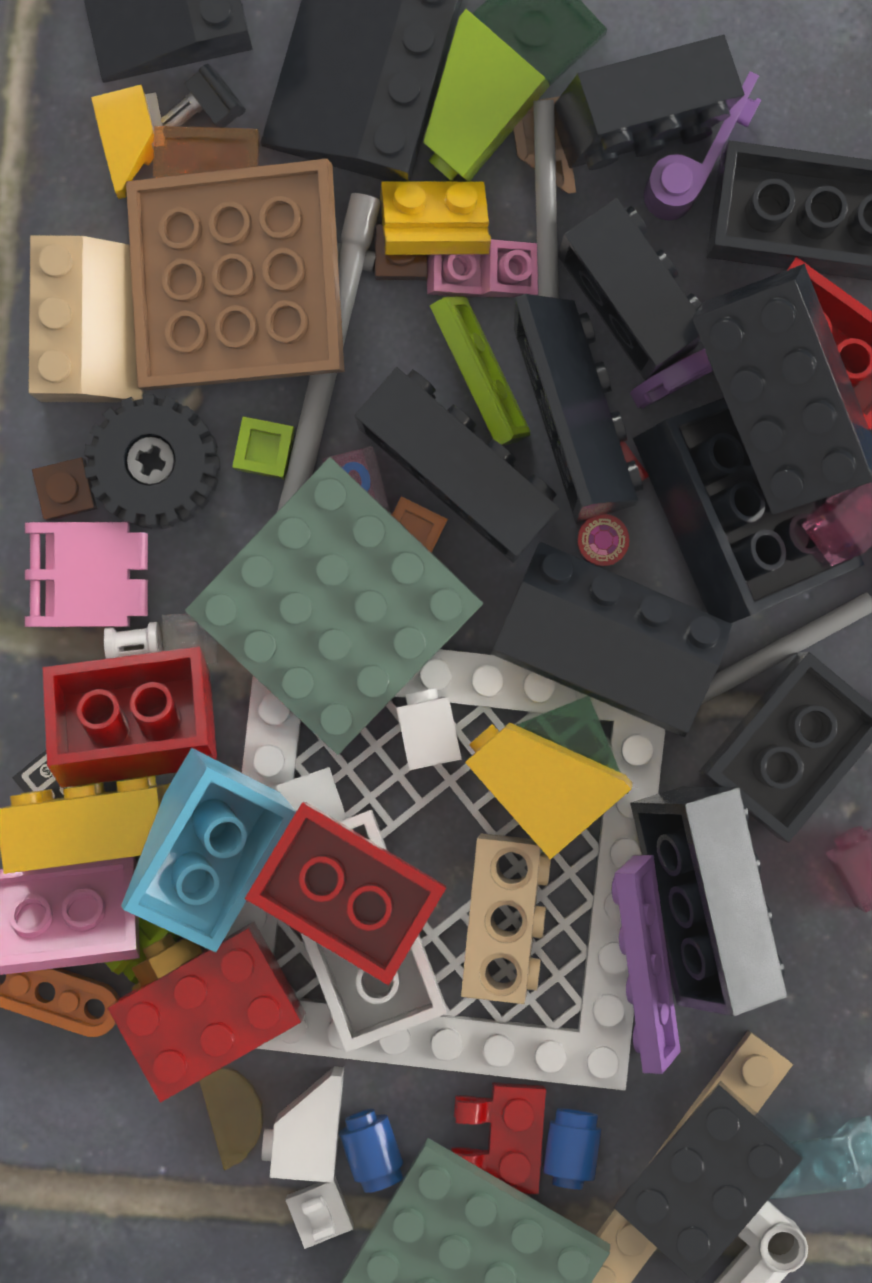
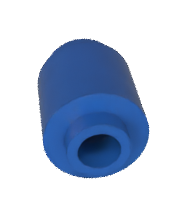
[543,1108,602,1190]
[338,1109,404,1193]

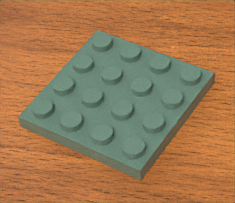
[185,457,483,755]
[340,1138,610,1283]

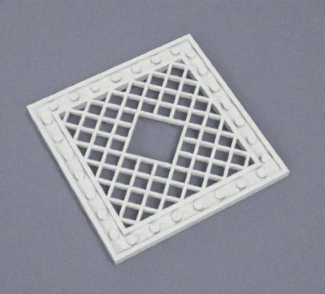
[225,649,665,1090]

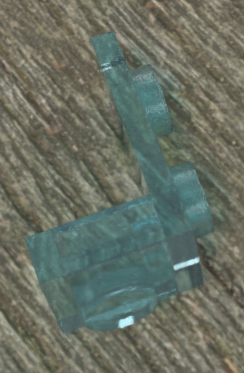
[770,1116,872,1200]

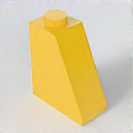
[465,722,633,860]

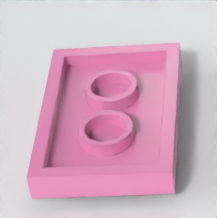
[0,857,140,975]

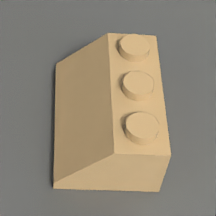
[29,235,143,402]

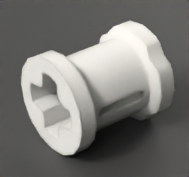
[104,622,163,659]

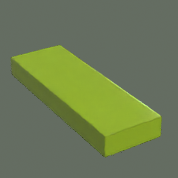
[430,296,531,446]

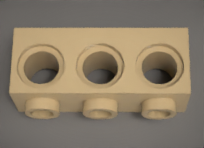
[461,833,551,1004]

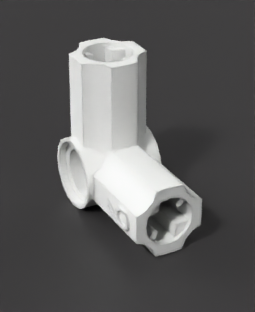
[714,1201,808,1283]

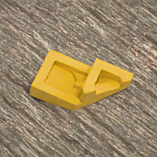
[91,85,156,199]

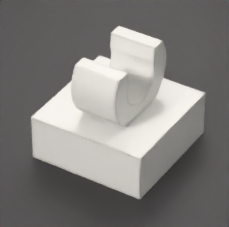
[286,1176,354,1249]

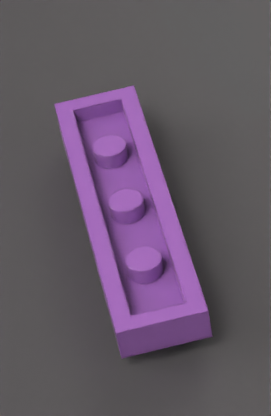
[612,855,681,1074]

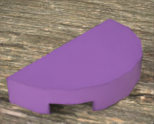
[630,349,713,409]

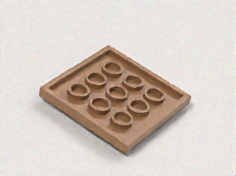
[126,159,345,391]

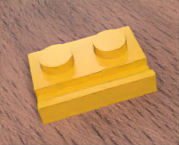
[380,181,491,255]

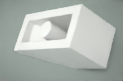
[262,1066,344,1183]

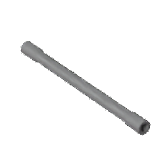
[277,193,381,512]

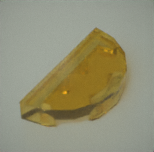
[199,1067,263,1171]

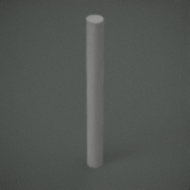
[533,100,559,298]
[701,592,872,705]

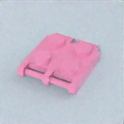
[25,522,148,627]

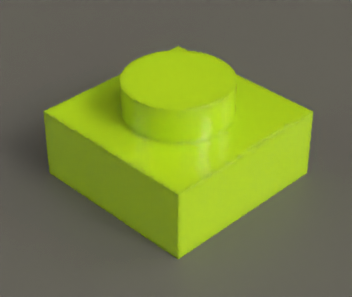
[232,417,295,480]

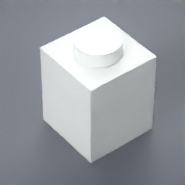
[397,689,462,770]

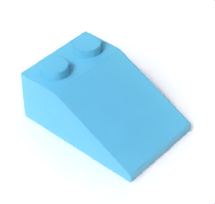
[121,748,297,952]

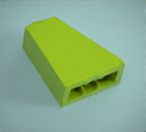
[423,9,550,182]

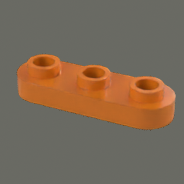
[0,968,120,1037]

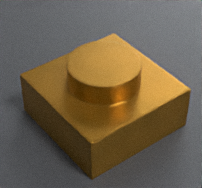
[132,934,203,986]

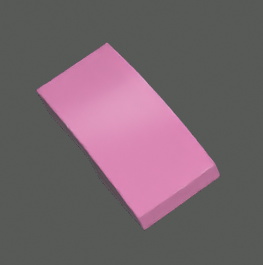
[427,239,538,297]

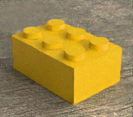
[0,776,170,874]

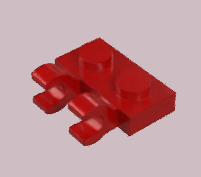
[451,1082,546,1194]

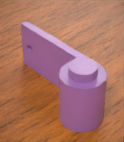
[644,71,761,221]

